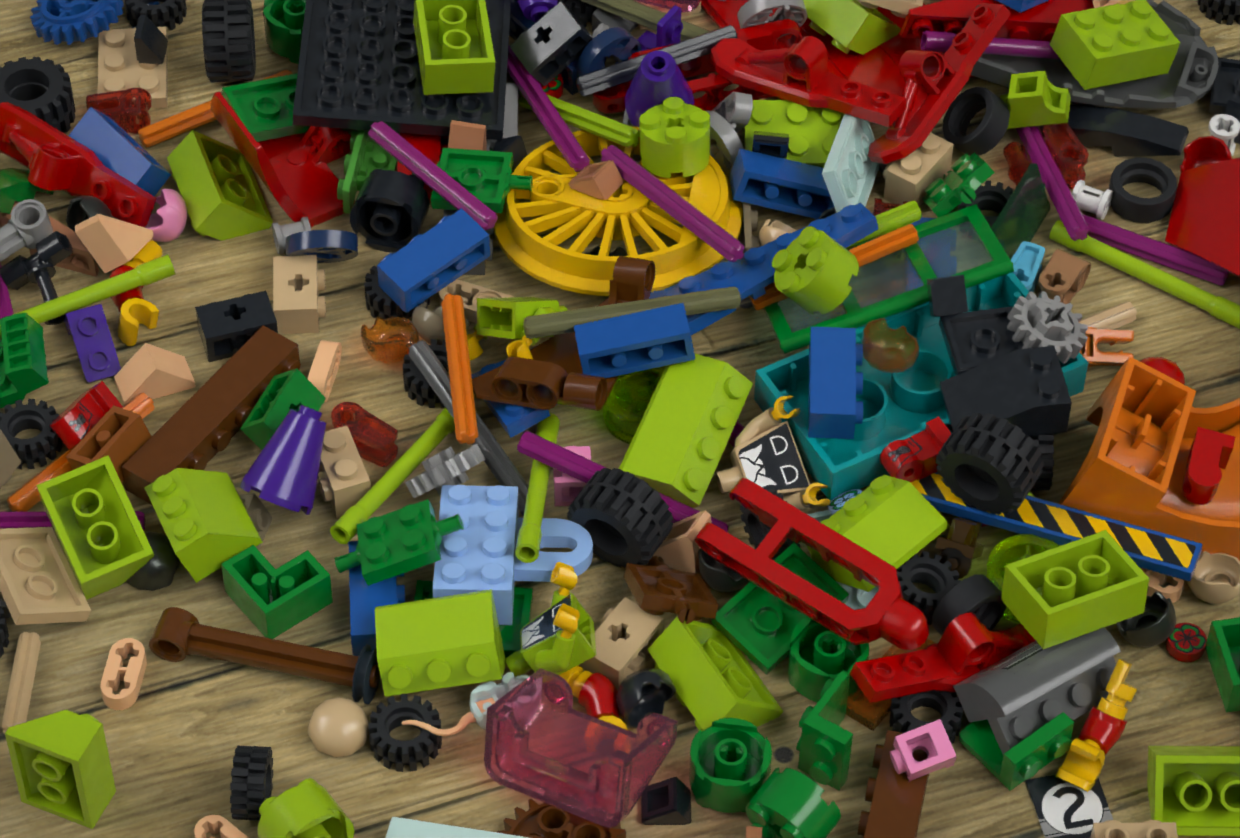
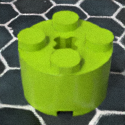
[639,97,710,178]
[772,226,859,315]
[257,778,354,838]

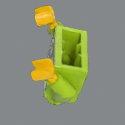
[467,297,568,360]
[505,562,597,681]

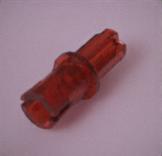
[1003,142,1039,201]

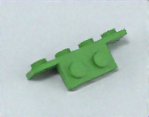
[337,130,398,214]

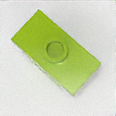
[1000,71,1071,129]

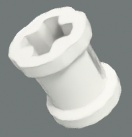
[1209,114,1240,156]
[1072,180,1113,220]

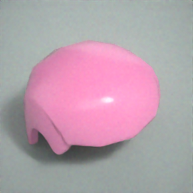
[146,188,187,242]

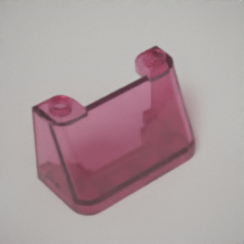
[484,668,678,828]

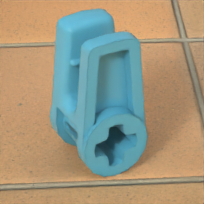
[1011,241,1045,293]

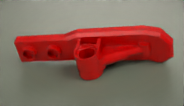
[867,3,1011,164]
[711,36,906,127]
[0,102,157,228]
[850,613,1036,703]

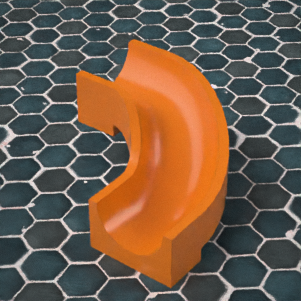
[1059,356,1240,561]

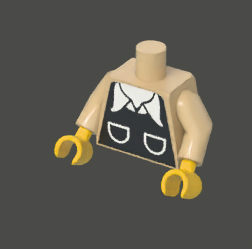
[715,395,830,510]

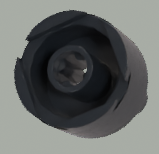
[350,169,430,252]

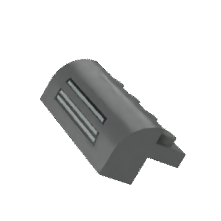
[953,628,1121,755]

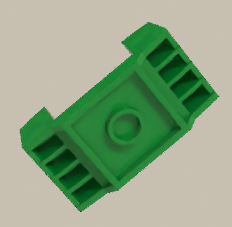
[0,313,49,409]

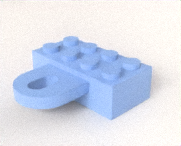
[433,485,593,625]

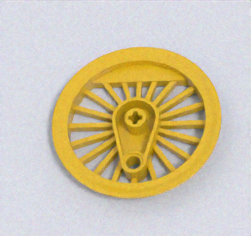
[494,126,743,296]

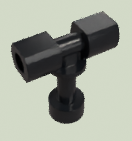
[0,231,73,325]

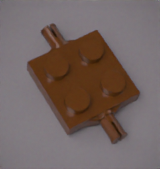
[623,555,719,624]

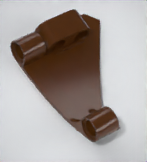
[472,256,655,411]

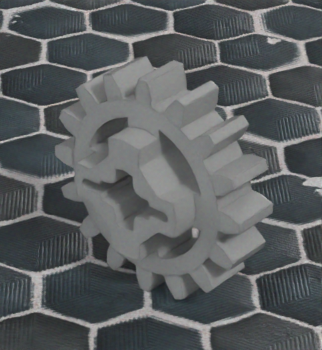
[1007,291,1088,364]

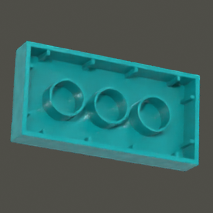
[754,272,1088,502]

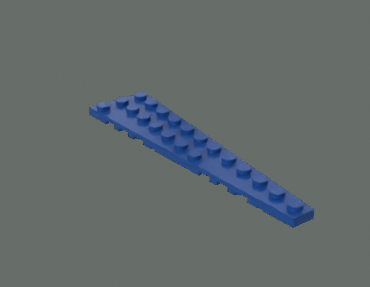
[471,202,879,438]

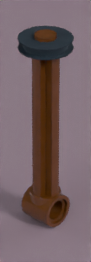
[149,607,381,704]

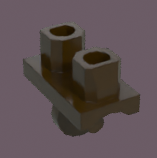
[935,517,985,579]

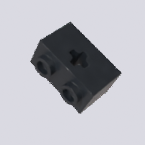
[509,1,593,86]
[195,291,278,362]

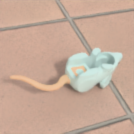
[401,672,544,736]

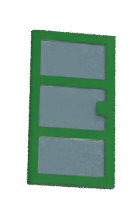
[763,204,1014,354]

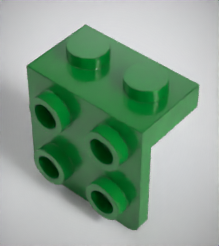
[796,670,853,791]
[959,712,1074,791]

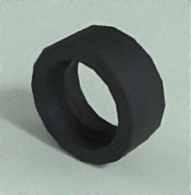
[942,87,1010,156]
[1109,157,1177,223]
[932,574,1007,636]

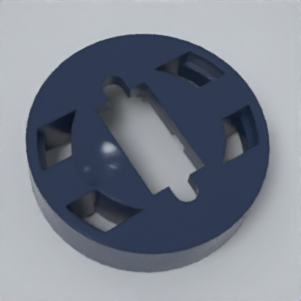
[577,27,641,77]
[286,230,358,263]

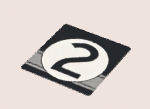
[1026,775,1113,838]

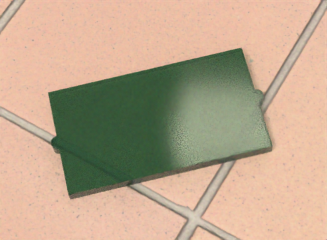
[991,163,1051,260]

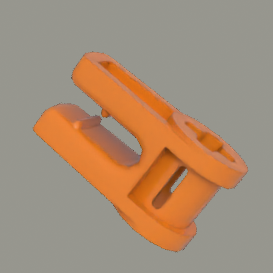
[1080,327,1134,367]

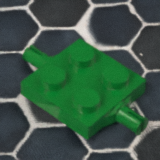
[412,148,533,214]
[922,152,995,217]
[334,499,464,586]

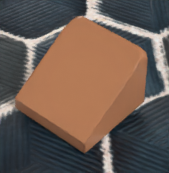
[448,120,487,151]
[569,160,624,200]

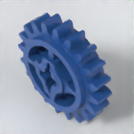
[30,0,124,45]

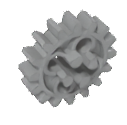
[405,444,485,498]

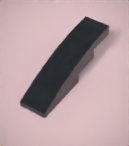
[1040,105,1189,157]

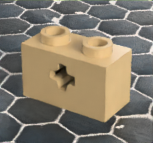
[273,255,326,334]
[580,597,664,690]

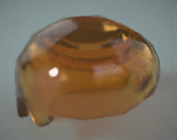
[361,317,419,365]
[862,318,920,373]

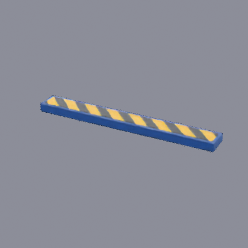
[910,472,1202,582]

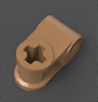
[1036,249,1091,305]

